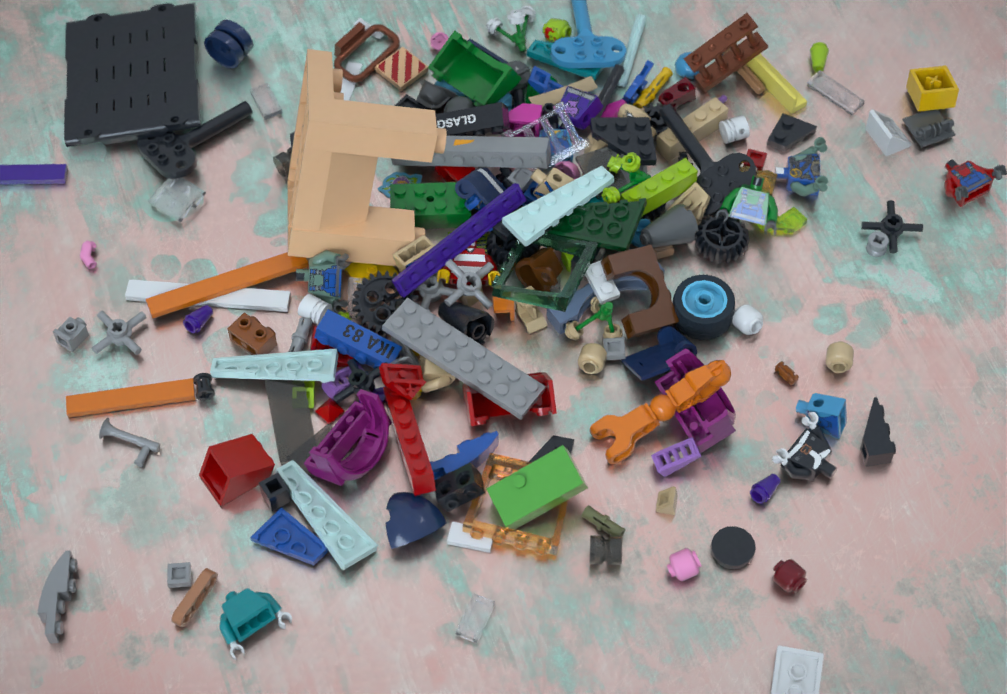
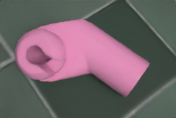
[80,240,97,269]

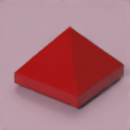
[315,398,345,425]

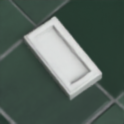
[447,522,495,553]

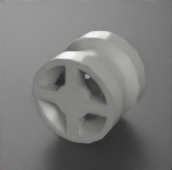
[866,231,889,257]

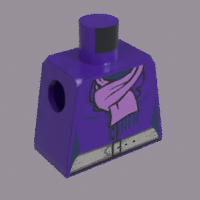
[557,86,604,133]

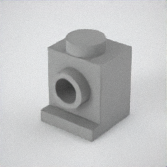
[53,317,89,352]

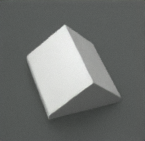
[865,109,912,156]

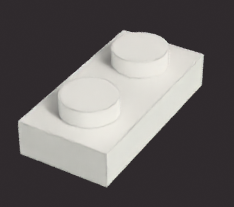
[583,260,620,304]

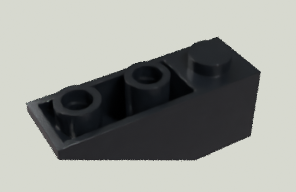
[860,397,896,467]

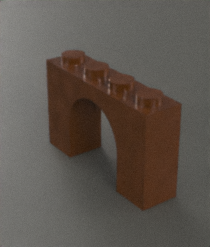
[601,245,679,339]

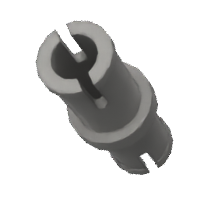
[288,317,312,352]

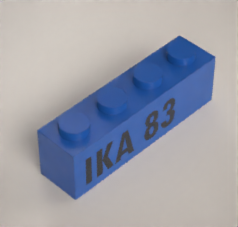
[314,309,402,369]

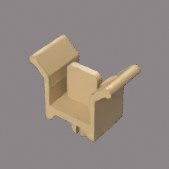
[513,286,548,334]

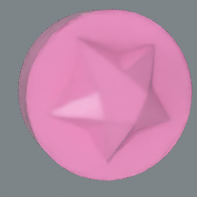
[430,32,449,52]

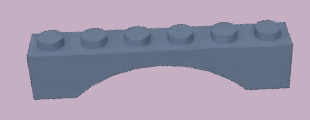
[547,262,665,335]

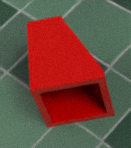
[199,434,275,506]

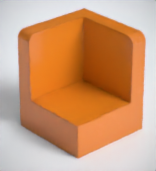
[493,289,515,321]

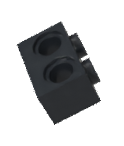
[434,462,485,512]

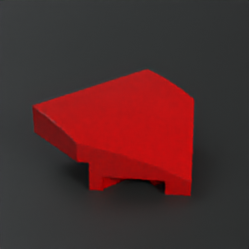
[379,363,426,400]

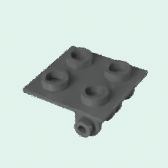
[902,109,956,148]

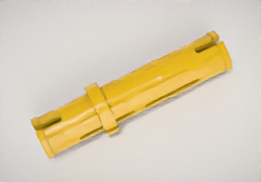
[633,67,673,109]

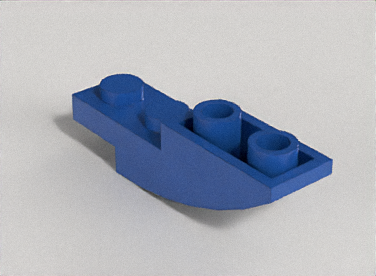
[430,431,499,480]

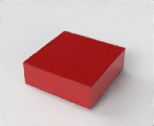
[743,149,767,172]

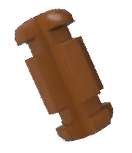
[775,361,799,385]

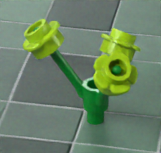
[602,152,651,204]

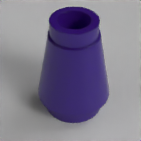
[183,305,213,333]
[750,474,781,504]

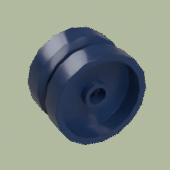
[204,19,254,69]

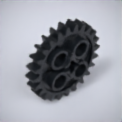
[352,271,419,337]

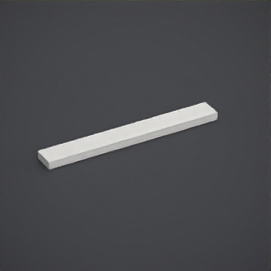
[125,279,291,312]

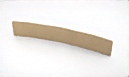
[529,76,598,108]

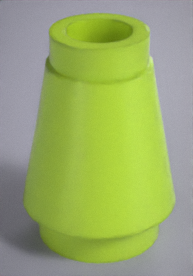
[810,42,829,72]

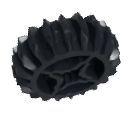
[695,213,749,264]
[486,230,541,270]

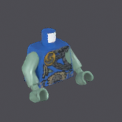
[775,137,829,197]

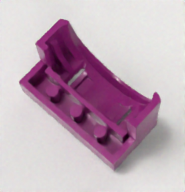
[655,348,736,453]
[304,389,392,486]

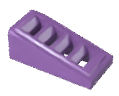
[321,362,365,401]
[651,437,702,477]

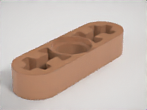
[171,568,218,628]

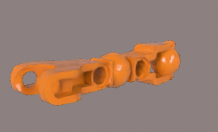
[589,360,731,464]

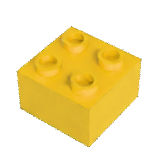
[906,65,959,111]

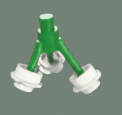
[486,6,536,53]

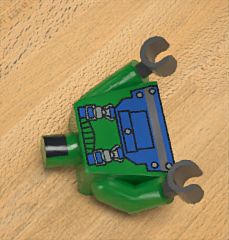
[715,175,778,235]

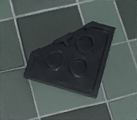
[590,117,657,166]

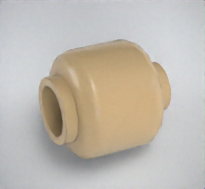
[826,341,854,373]
[578,343,607,374]

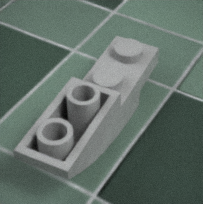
[38,550,78,643]

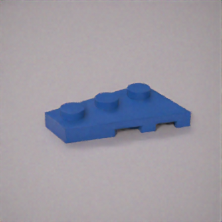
[250,508,329,565]

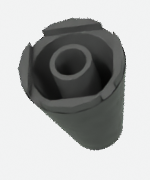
[640,204,698,248]

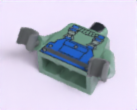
[296,250,350,314]

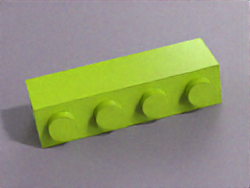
[620,158,698,216]

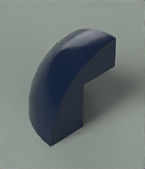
[386,492,447,549]

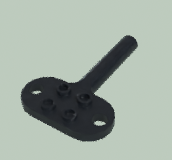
[137,101,253,179]
[659,104,757,217]

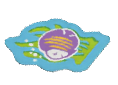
[378,172,422,198]

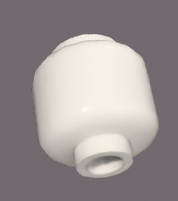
[732,304,763,335]

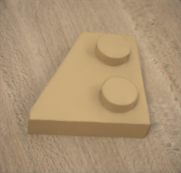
[667,182,711,233]

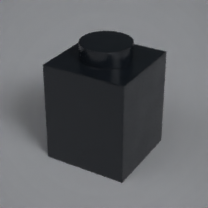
[259,473,291,512]

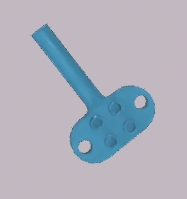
[551,0,626,68]

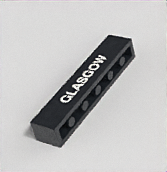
[435,102,510,136]

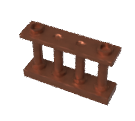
[683,13,769,92]

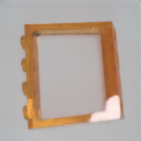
[463,453,570,556]

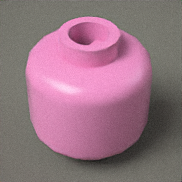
[667,548,702,581]

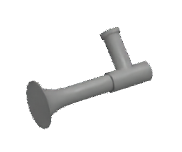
[99,418,160,467]

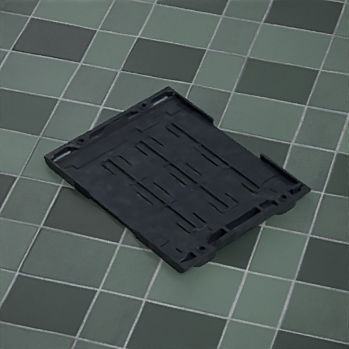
[64,3,201,147]

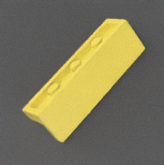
[746,53,807,114]

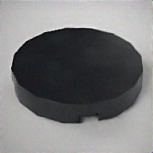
[711,526,756,569]

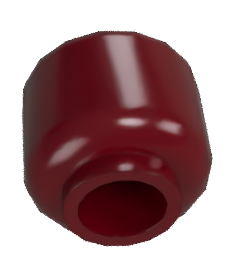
[773,559,807,593]

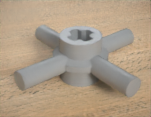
[444,259,494,310]
[416,270,457,310]
[92,311,147,355]

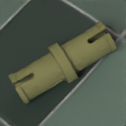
[581,505,626,541]

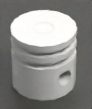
[719,115,750,144]
[298,293,332,325]

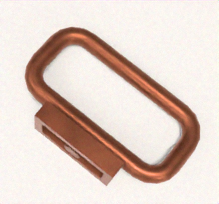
[333,22,400,83]

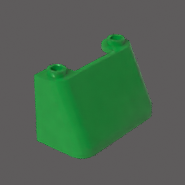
[428,30,522,107]

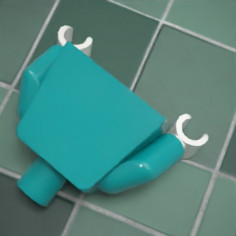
[219,588,292,660]

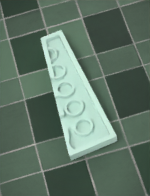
[502,166,614,247]
[210,349,338,383]
[275,460,378,571]

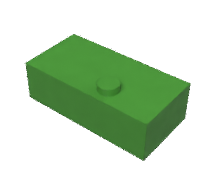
[486,445,588,531]

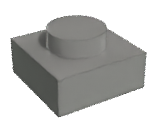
[507,168,533,192]
[603,337,625,360]
[167,562,191,588]

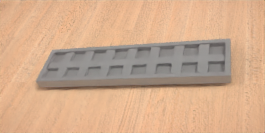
[382,298,546,420]

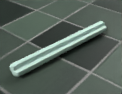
[617,14,646,88]

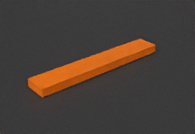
[66,378,196,418]

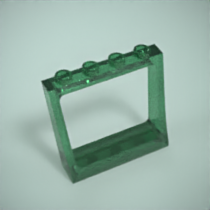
[492,233,599,312]

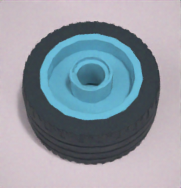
[673,274,735,340]

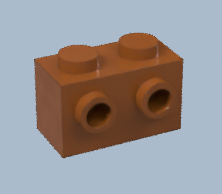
[227,312,277,355]

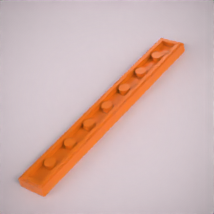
[146,252,309,319]

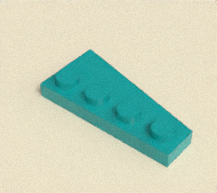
[526,40,604,81]

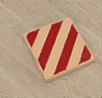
[375,47,429,91]

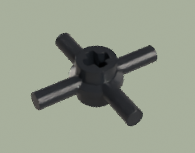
[861,200,923,254]
[333,359,387,404]

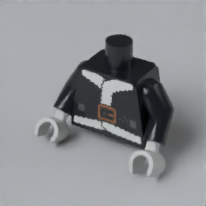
[772,412,837,481]

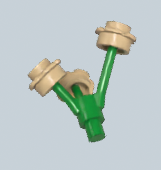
[565,297,623,341]

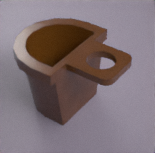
[515,247,563,294]

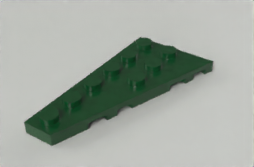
[544,198,647,252]

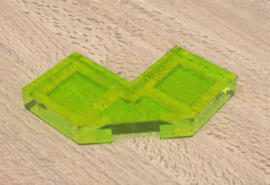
[757,207,808,233]

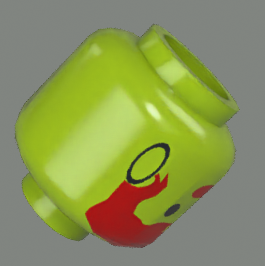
[543,18,572,43]

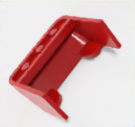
[462,372,557,426]

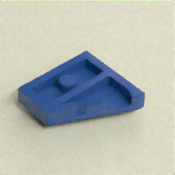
[622,60,654,104]

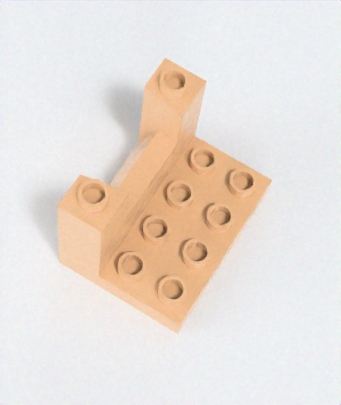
[287,49,446,266]

